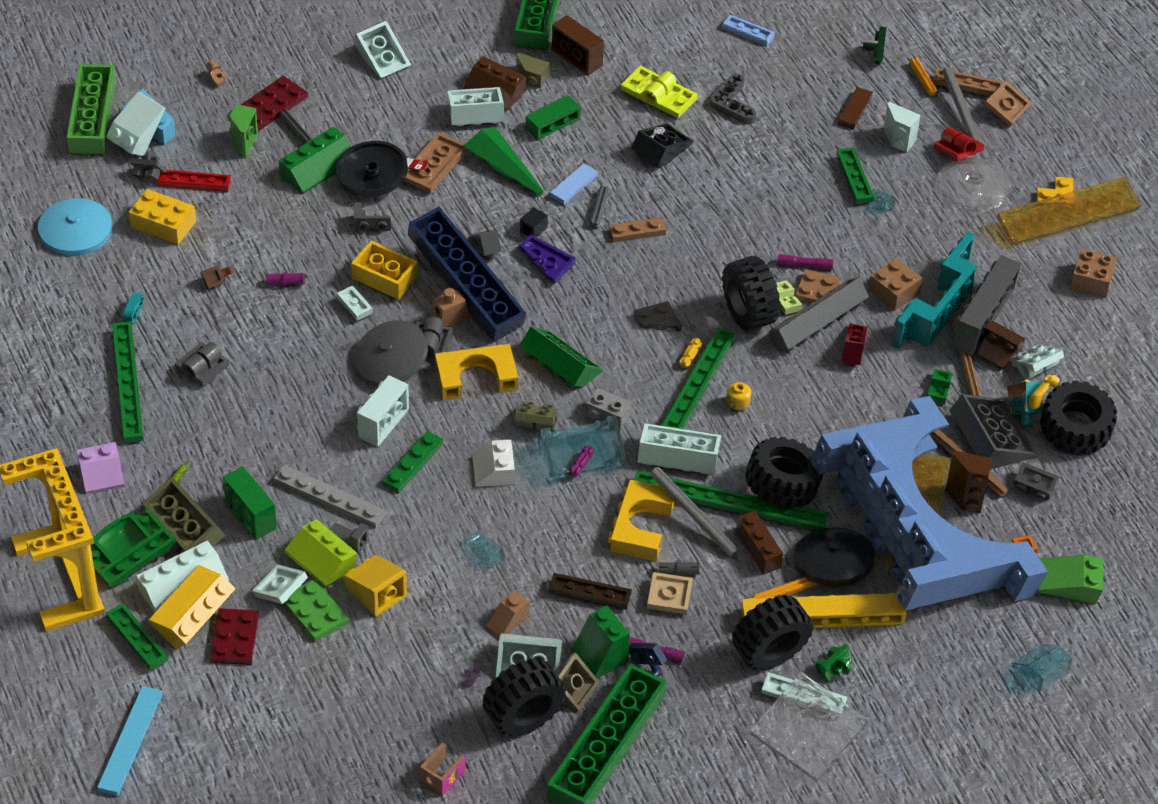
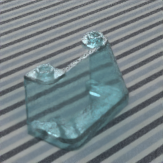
[537,415,627,480]

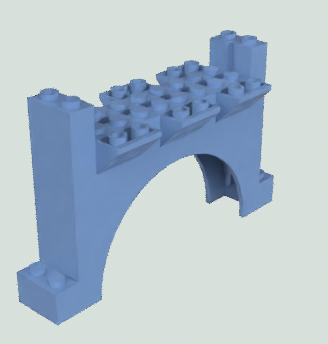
[810,396,1048,610]

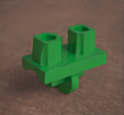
[815,644,852,683]

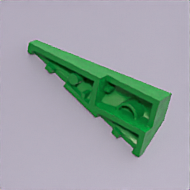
[463,127,543,197]

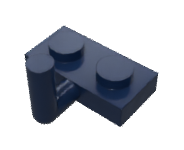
[629,643,667,677]

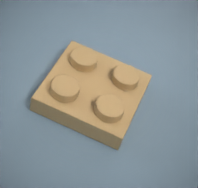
[647,572,693,615]

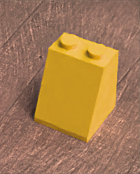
[344,555,407,617]

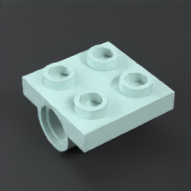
[1011,344,1064,379]

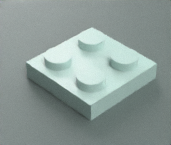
[252,565,308,604]

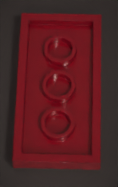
[241,75,308,132]

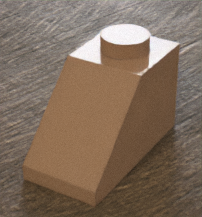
[486,590,530,638]

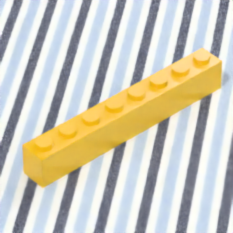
[741,593,907,628]

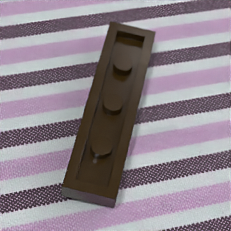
[549,573,632,610]

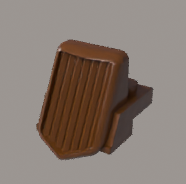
[977,321,1025,368]

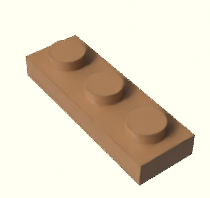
[609,217,666,243]

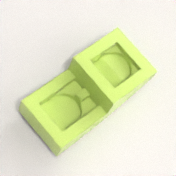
[777,280,802,315]

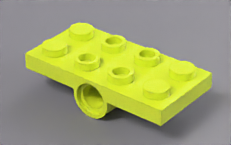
[620,66,698,118]

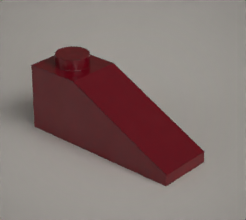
[842,323,868,366]

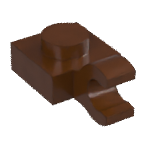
[200,265,235,289]

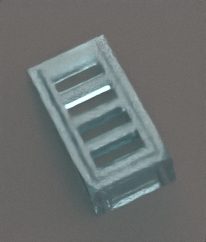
[464,530,505,569]

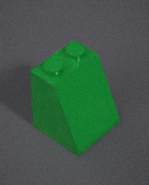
[571,605,630,679]

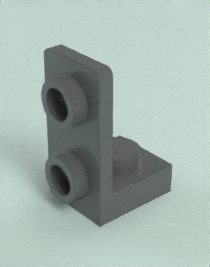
[354,203,391,231]
[329,523,369,554]

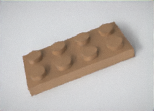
[404,132,467,193]

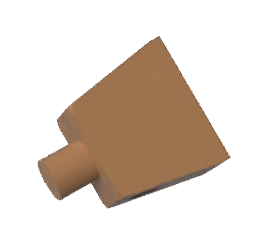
[430,288,470,327]

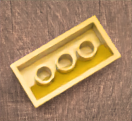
[147,565,235,649]

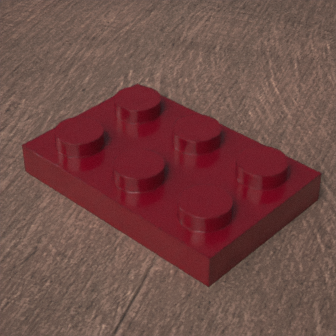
[210,608,260,665]

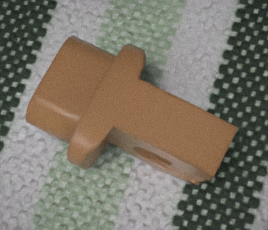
[206,60,226,88]

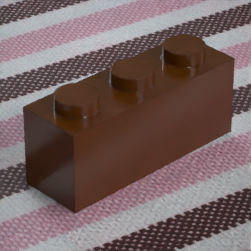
[736,511,783,575]

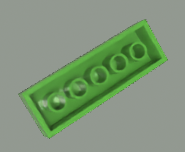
[67,64,116,154]

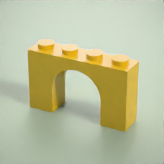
[435,344,518,400]
[608,480,675,562]

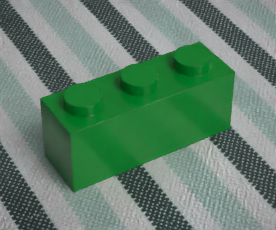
[525,95,581,140]

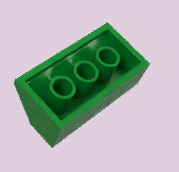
[279,127,351,194]
[519,326,603,388]

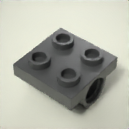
[416,317,453,358]
[175,342,230,387]

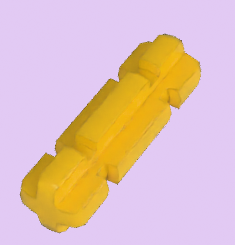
[679,338,702,369]

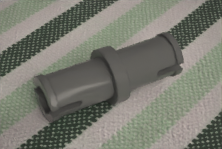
[659,560,699,576]

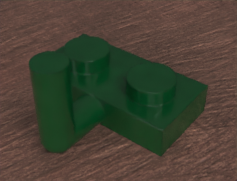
[863,26,887,63]

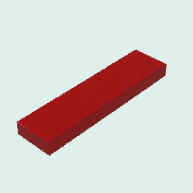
[156,170,231,192]

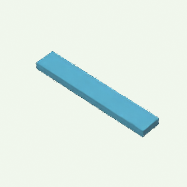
[97,686,162,796]

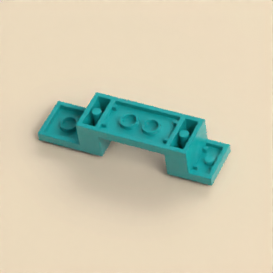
[892,231,977,349]

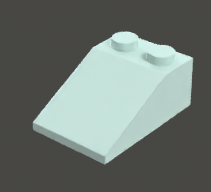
[353,21,411,79]
[106,92,166,156]

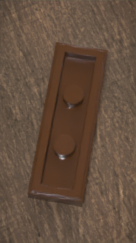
[838,87,873,129]

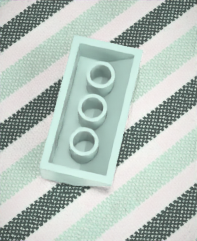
[637,424,721,475]
[136,540,229,613]

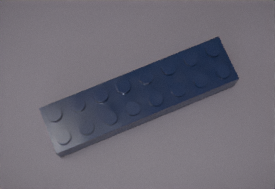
[407,206,526,342]

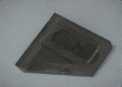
[633,301,682,332]

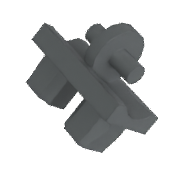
[130,150,167,180]

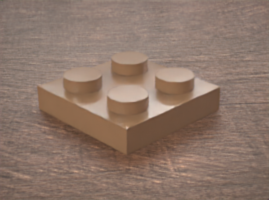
[984,81,1032,127]
[795,269,841,303]

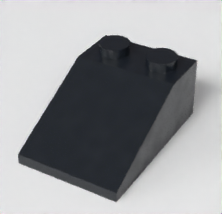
[631,123,694,167]

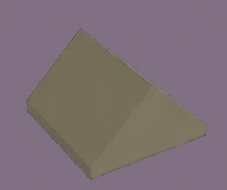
[557,653,599,712]

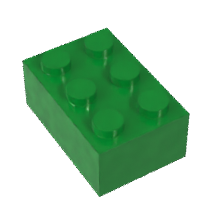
[222,466,277,540]

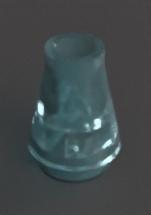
[872,188,895,211]

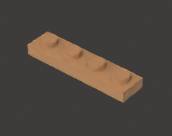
[933,68,1004,96]

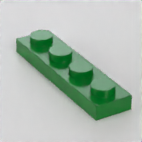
[836,147,874,204]
[383,431,443,494]
[106,603,168,671]

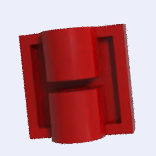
[934,127,984,162]

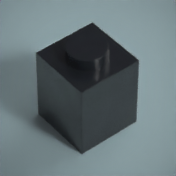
[520,207,548,237]

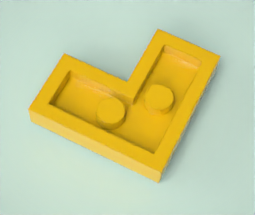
[1037,177,1074,208]

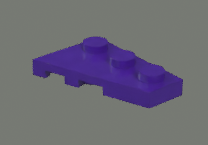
[520,234,576,284]

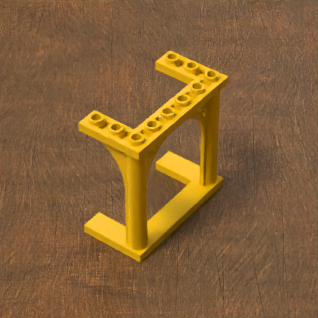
[0,448,105,632]

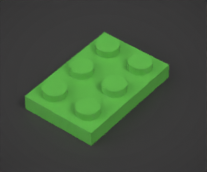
[283,579,349,642]

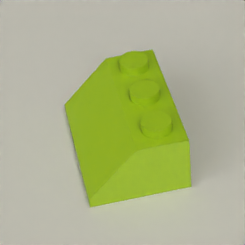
[284,519,357,587]

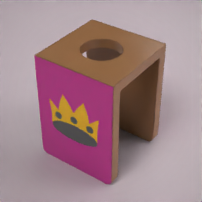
[420,743,465,796]

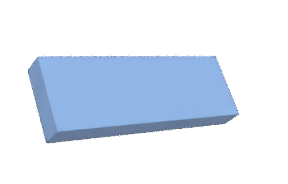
[721,15,775,46]
[550,164,598,205]

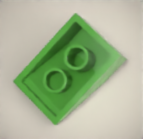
[1037,555,1103,604]

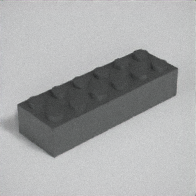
[952,255,1022,356]

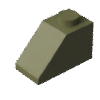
[516,53,550,88]

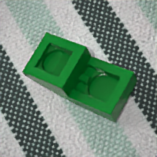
[927,369,953,405]

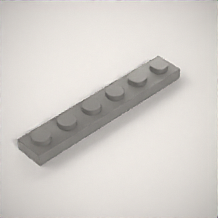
[274,465,386,528]

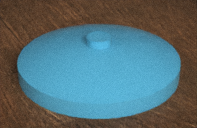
[38,198,112,256]

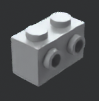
[586,388,632,430]

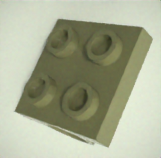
[514,402,559,432]

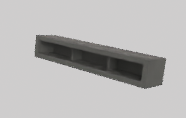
[769,277,869,352]

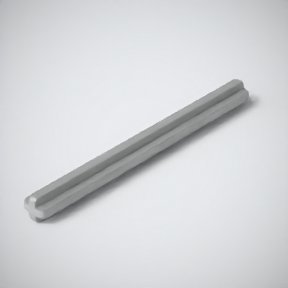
[942,66,982,143]
[650,467,737,556]

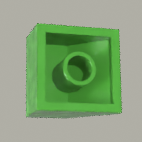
[228,104,258,158]

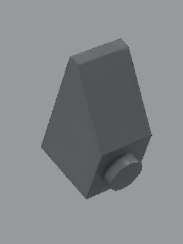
[471,230,502,258]

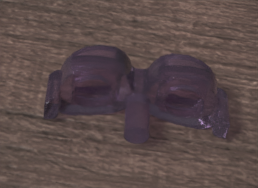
[462,661,482,688]

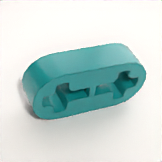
[123,292,144,323]

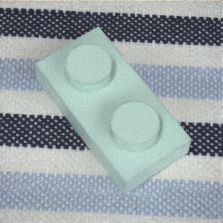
[337,286,373,321]

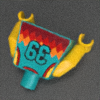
[1007,375,1060,426]

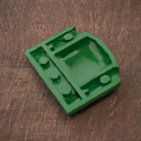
[91,508,176,587]

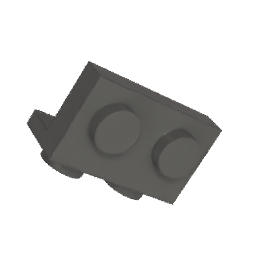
[1013,462,1059,499]

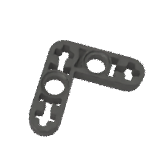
[710,73,756,124]

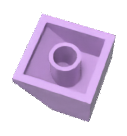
[77,442,125,494]

